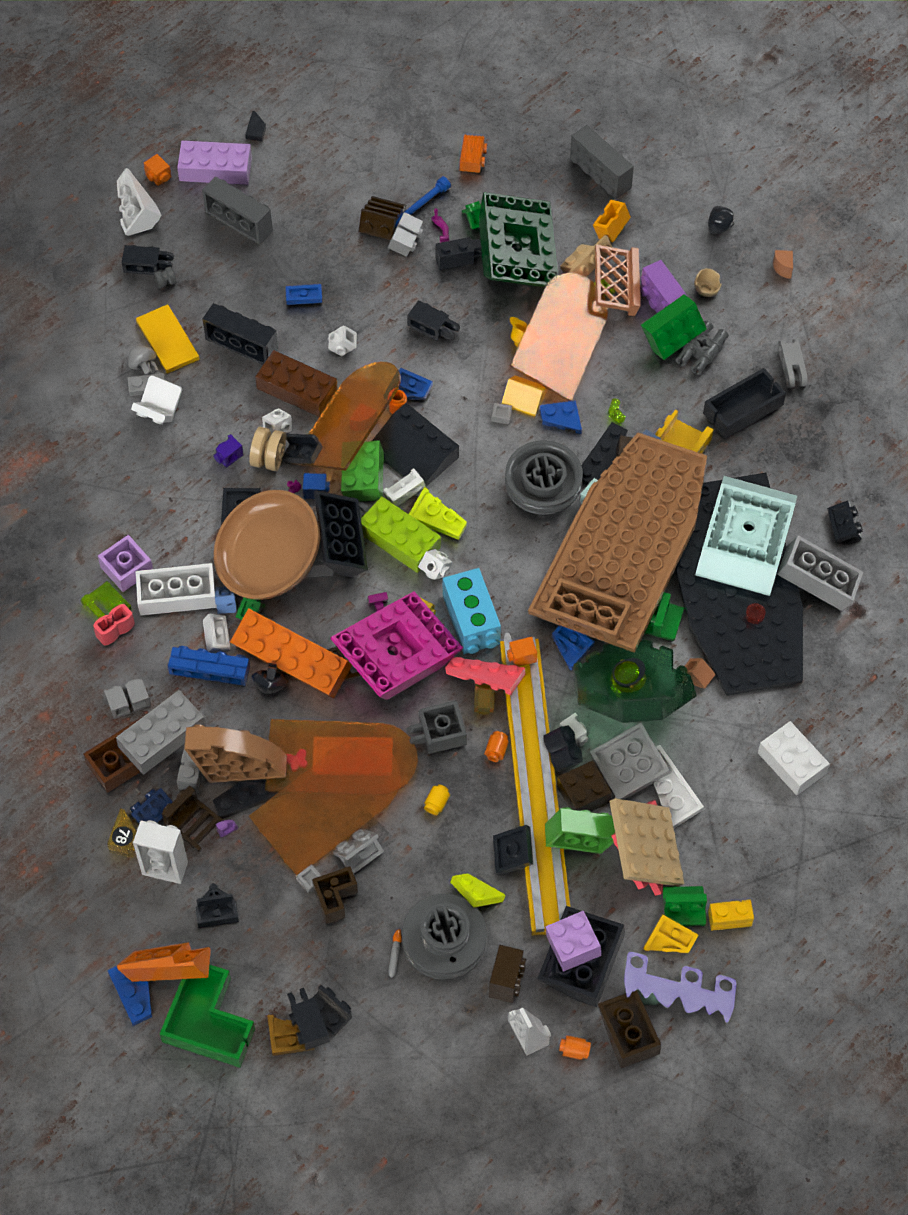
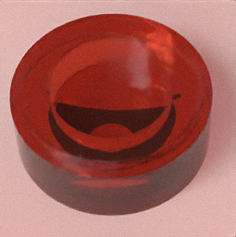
[746,603,766,624]

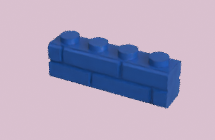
[168,646,250,686]

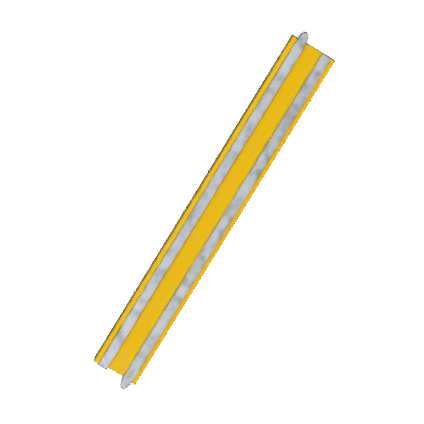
[500,633,570,936]

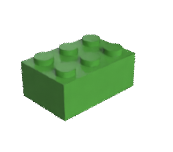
[341,441,384,502]
[545,807,615,854]

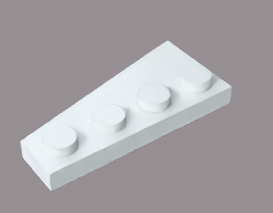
[653,745,704,829]

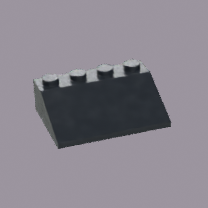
[372,403,459,492]
[314,490,368,577]
[537,906,625,1007]

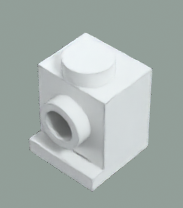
[559,713,589,746]

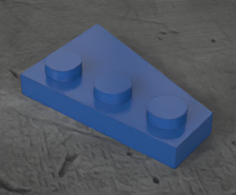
[107,966,152,1026]

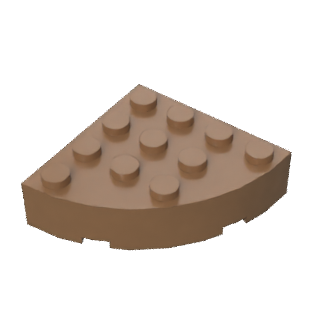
[184,724,287,783]

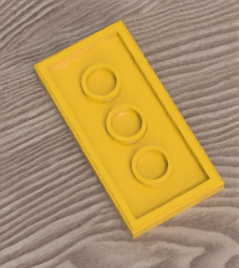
[136,304,200,374]

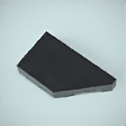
[245,111,266,141]

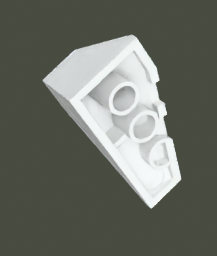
[117,168,162,236]
[508,1008,551,1056]

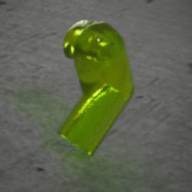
[608,398,626,423]

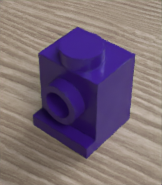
[213,434,243,468]

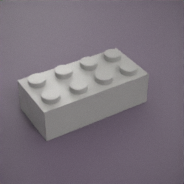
[777,535,863,611]
[116,690,206,775]

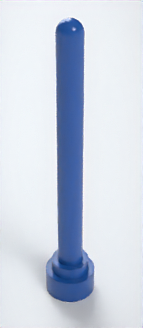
[395,176,451,228]

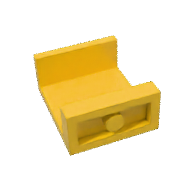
[655,410,714,454]

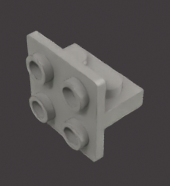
[333,829,384,874]

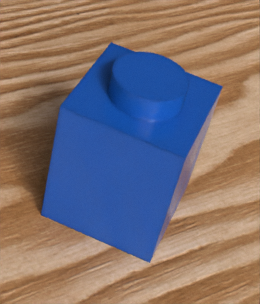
[303,473,330,499]

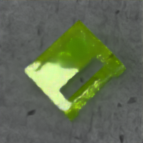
[80,581,132,618]

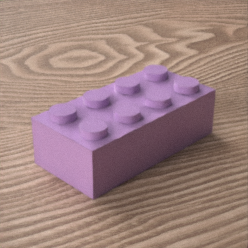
[177,141,252,185]

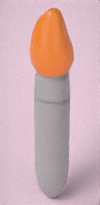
[388,929,402,978]

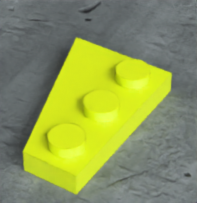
[409,487,467,540]

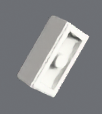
[203,614,231,653]

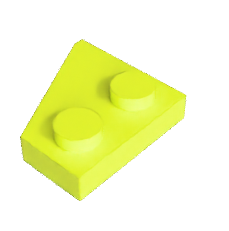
[450,873,506,907]

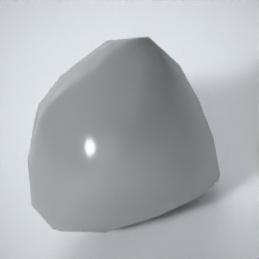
[127,345,158,375]

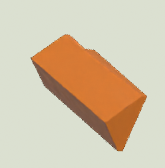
[117,942,211,982]

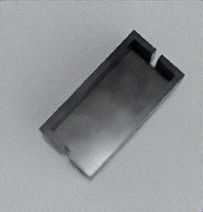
[703,368,786,439]

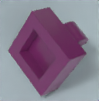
[367,592,388,612]

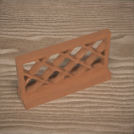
[595,244,641,316]

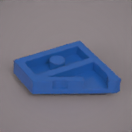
[552,625,595,671]

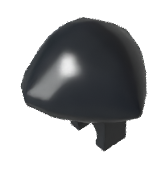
[708,206,734,235]
[251,663,288,694]

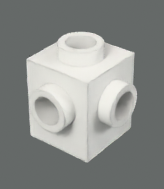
[328,325,357,356]
[262,408,292,434]
[418,549,452,580]

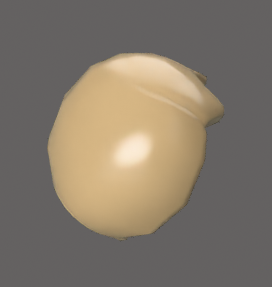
[694,268,722,297]

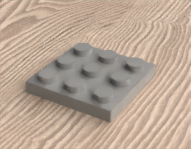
[590,722,671,800]

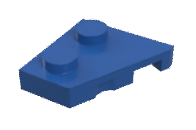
[384,367,433,401]
[539,400,582,434]

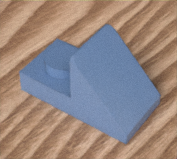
[215,586,236,614]

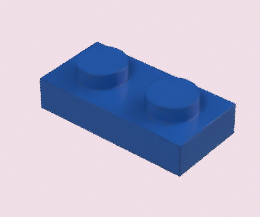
[286,284,322,305]

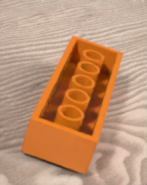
[230,608,352,699]

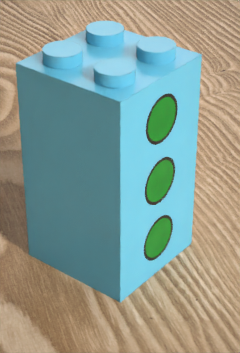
[442,568,501,654]

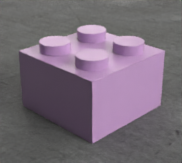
[98,535,153,592]
[545,911,601,972]

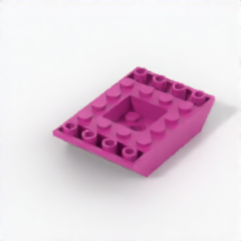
[330,591,463,700]

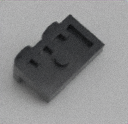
[282,434,323,464]
[827,500,863,543]
[312,985,352,1036]

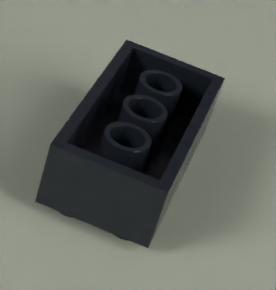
[202,303,279,365]

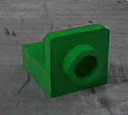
[235,597,266,620]

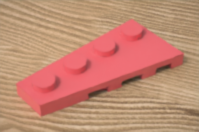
[445,657,525,695]

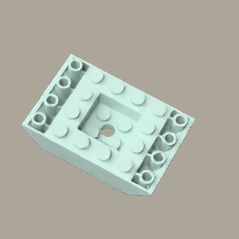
[695,476,797,596]

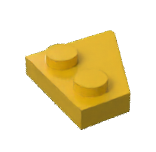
[643,914,699,953]

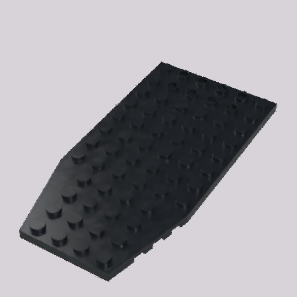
[675,472,803,696]

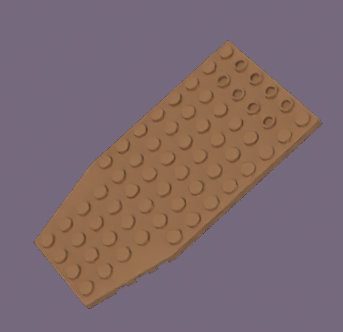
[528,433,707,653]

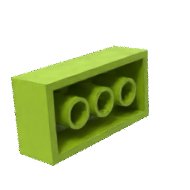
[361,496,441,573]

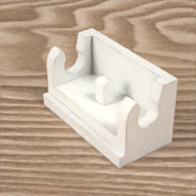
[383,468,425,507]

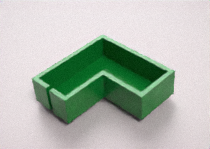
[160,964,255,1068]

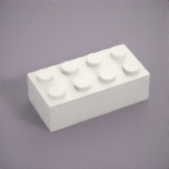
[136,563,217,616]
[133,820,188,884]

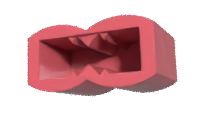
[93,604,135,646]

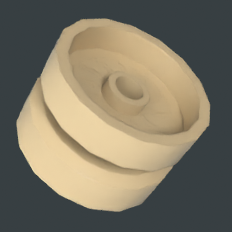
[249,426,286,471]

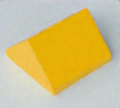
[501,375,549,417]

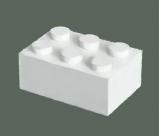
[758,721,830,796]

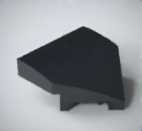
[195,883,239,928]

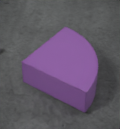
[216,820,238,837]

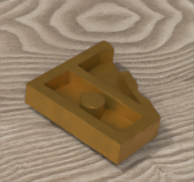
[267,1015,315,1056]

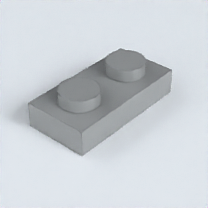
[128,373,165,396]

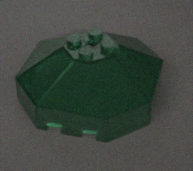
[573,640,697,723]

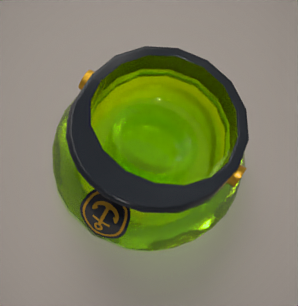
[611,658,646,692]

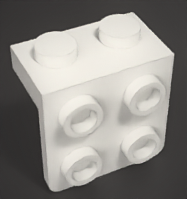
[131,376,182,425]

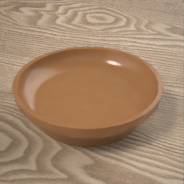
[214,490,320,600]

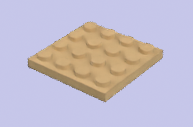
[610,798,684,886]

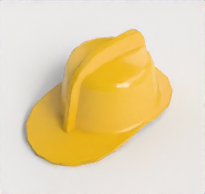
[509,317,540,350]

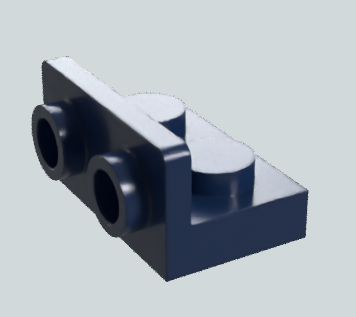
[128,788,173,825]

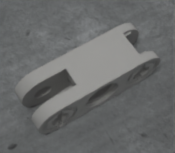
[778,338,808,388]

